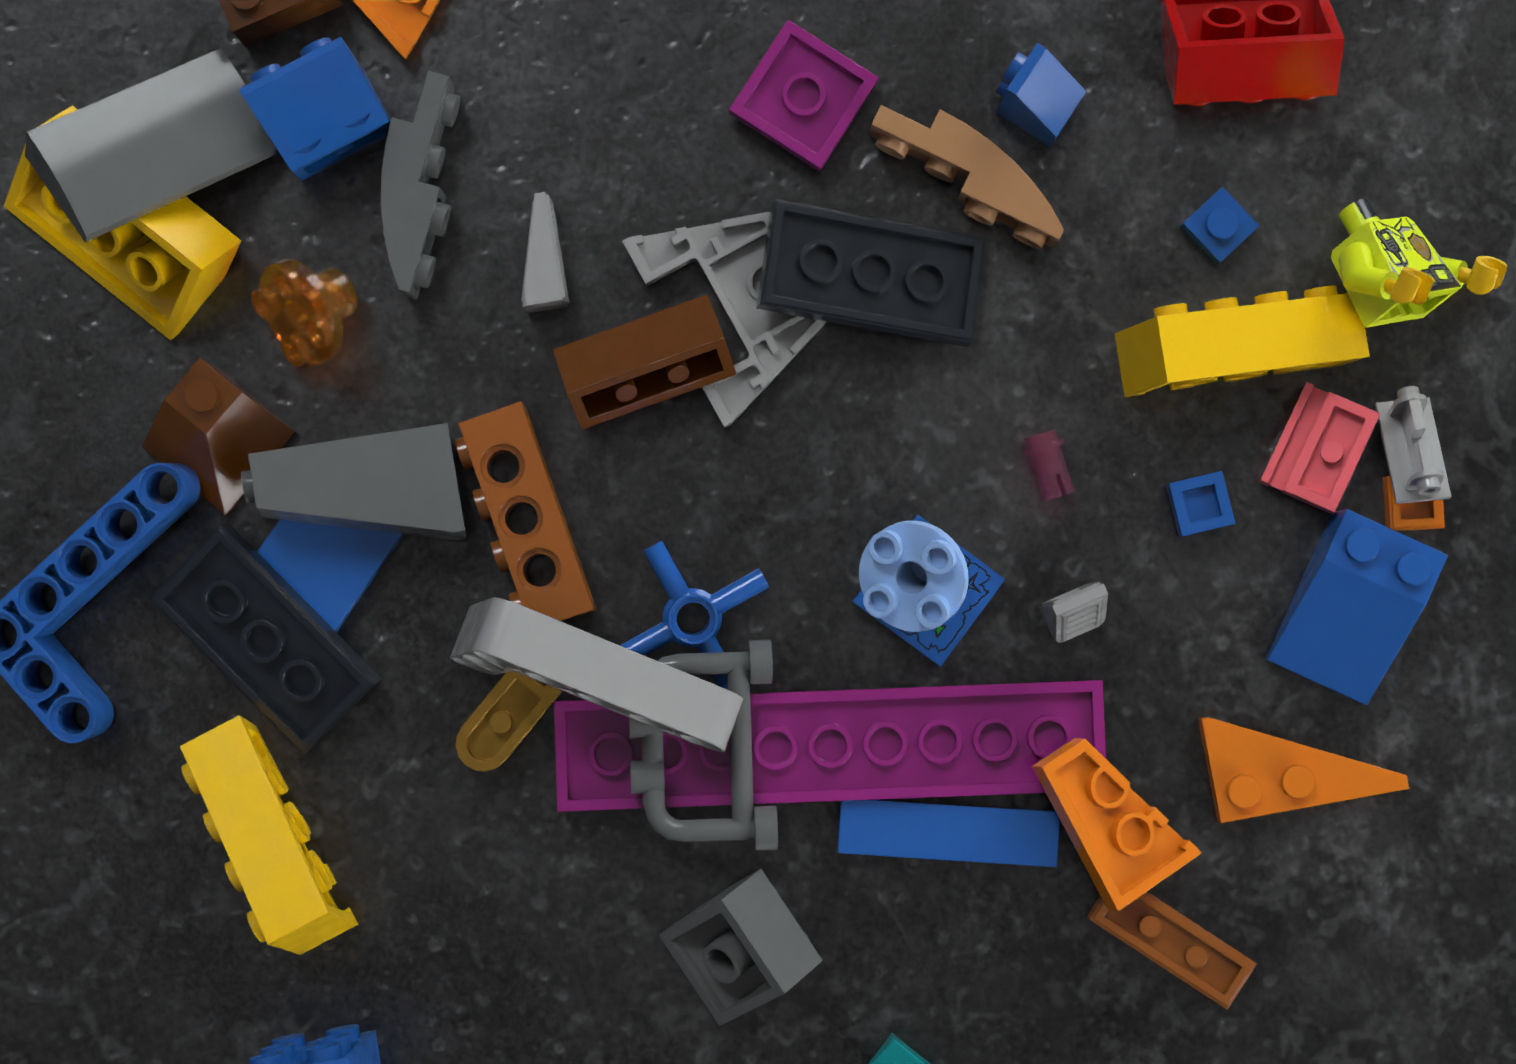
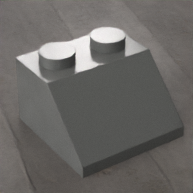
[659,869,823,1026]

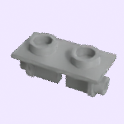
[1375,386,1452,504]

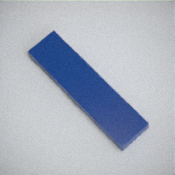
[837,799,1060,867]

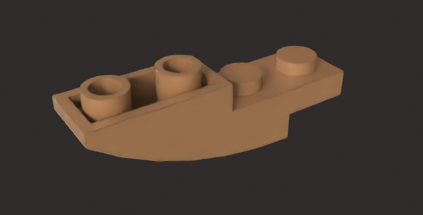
[869,105,1064,249]

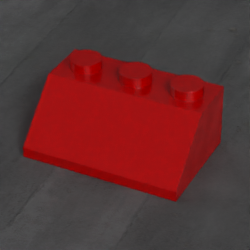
[1160,0,1345,106]

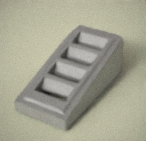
[521,192,570,313]
[1039,582,1108,643]

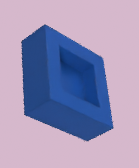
[1180,186,1260,266]
[1166,471,1236,537]

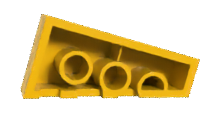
[1115,285,1370,397]
[180,715,359,955]

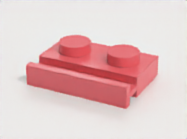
[1260,382,1381,515]

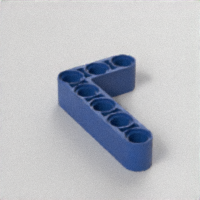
[0,463,201,743]

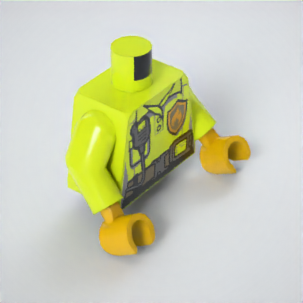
[1331,198,1507,328]

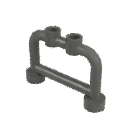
[629,640,778,851]

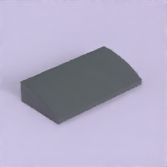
[25,48,277,242]

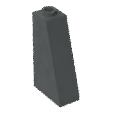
[241,423,466,541]

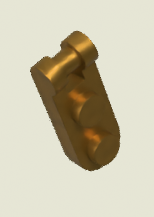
[456,671,563,772]

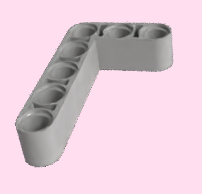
[450,597,743,752]

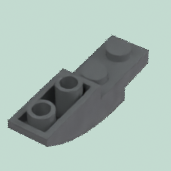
[381,71,460,300]

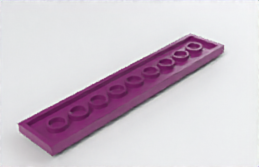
[554,680,1106,812]

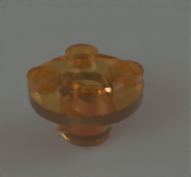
[251,259,358,366]

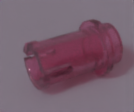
[1022,429,1076,501]

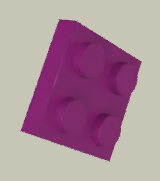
[729,19,879,172]

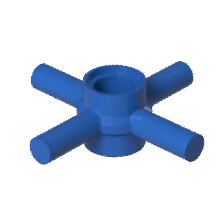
[620,541,769,690]

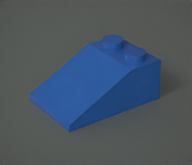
[1266,509,1448,705]

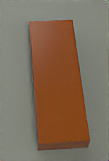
[1087,892,1257,1010]

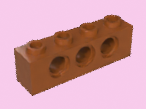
[454,401,597,622]

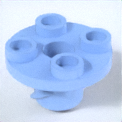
[859,521,969,632]

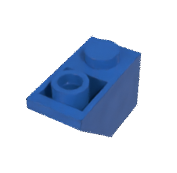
[995,43,1086,148]

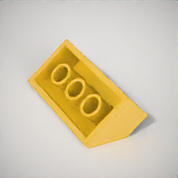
[4,105,241,340]

